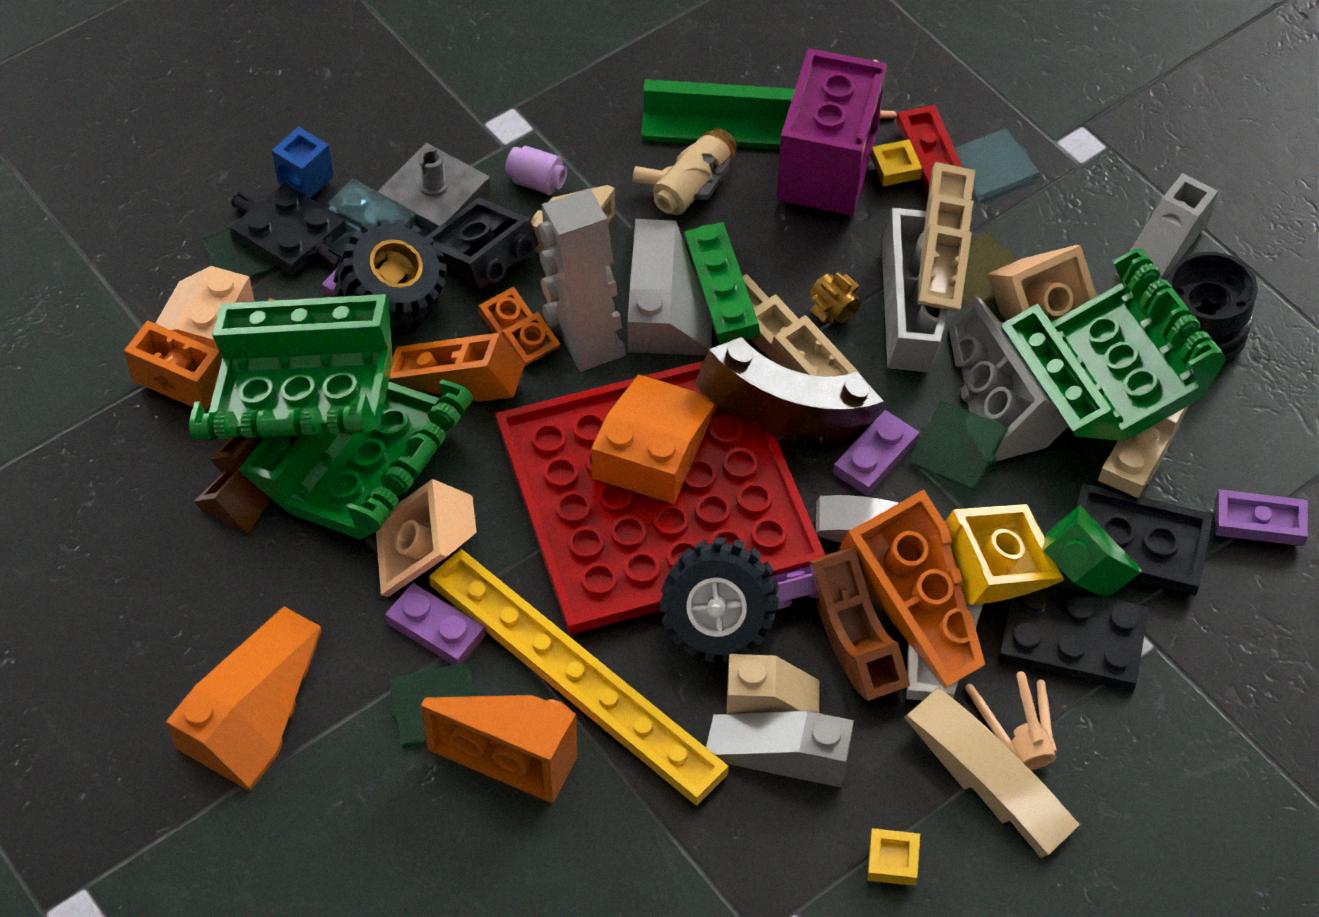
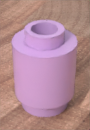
[505,146,567,195]

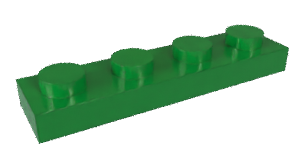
[684,222,761,345]

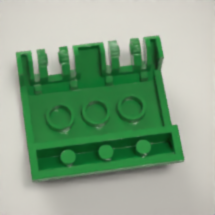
[1001,248,1226,441]
[189,294,393,441]
[239,379,474,540]

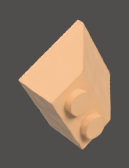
[155,266,255,357]

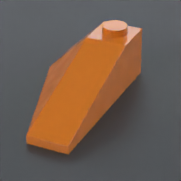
[839,489,985,689]
[166,606,322,791]

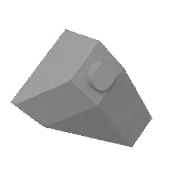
[628,219,712,355]
[948,296,1068,463]

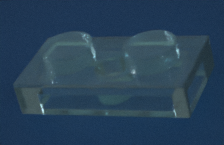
[327,178,417,231]

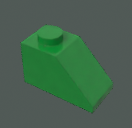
[1043,505,1141,598]

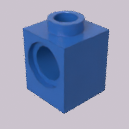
[271,126,334,198]

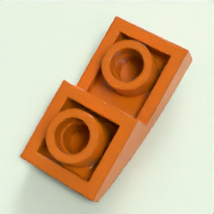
[478,287,561,366]

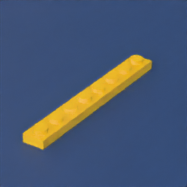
[429,549,729,806]

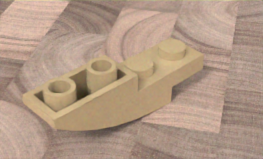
[1098,406,1189,498]

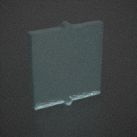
[954,128,1040,200]

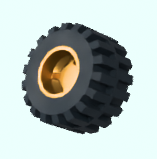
[333,219,447,335]

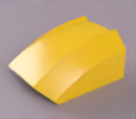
[945,504,1064,605]

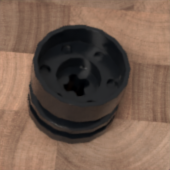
[1168,252,1258,361]

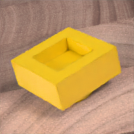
[871,140,922,186]
[867,828,920,886]

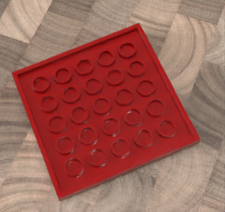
[495,361,825,635]

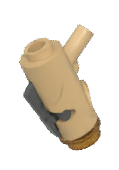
[632,128,737,215]

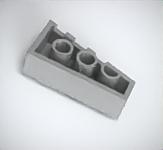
[538,188,626,372]
[881,208,972,372]

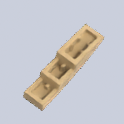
[917,162,976,312]
[742,274,861,376]
[904,687,1080,857]

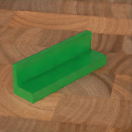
[641,79,795,150]

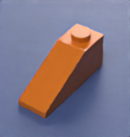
[389,332,525,402]

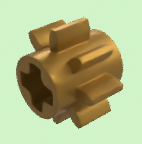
[810,273,861,324]

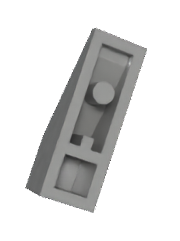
[706,711,854,788]

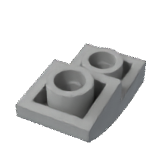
[816,495,898,543]

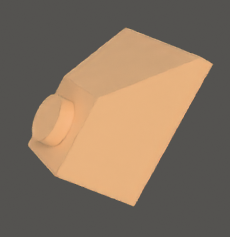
[987,245,1097,322]
[376,479,477,597]

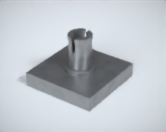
[378,142,490,232]

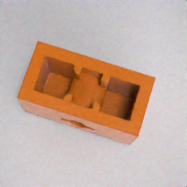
[124,320,222,412]

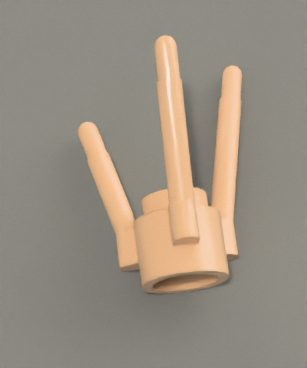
[965,671,1057,770]

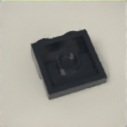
[427,197,539,290]

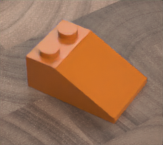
[591,374,717,504]
[421,695,578,803]

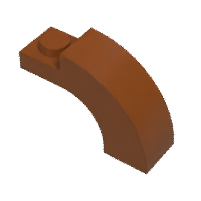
[808,547,911,701]

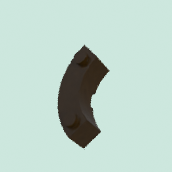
[694,337,884,443]

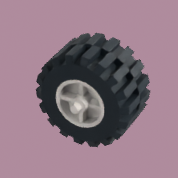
[659,538,779,662]

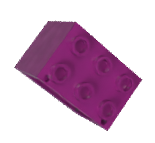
[776,48,887,216]

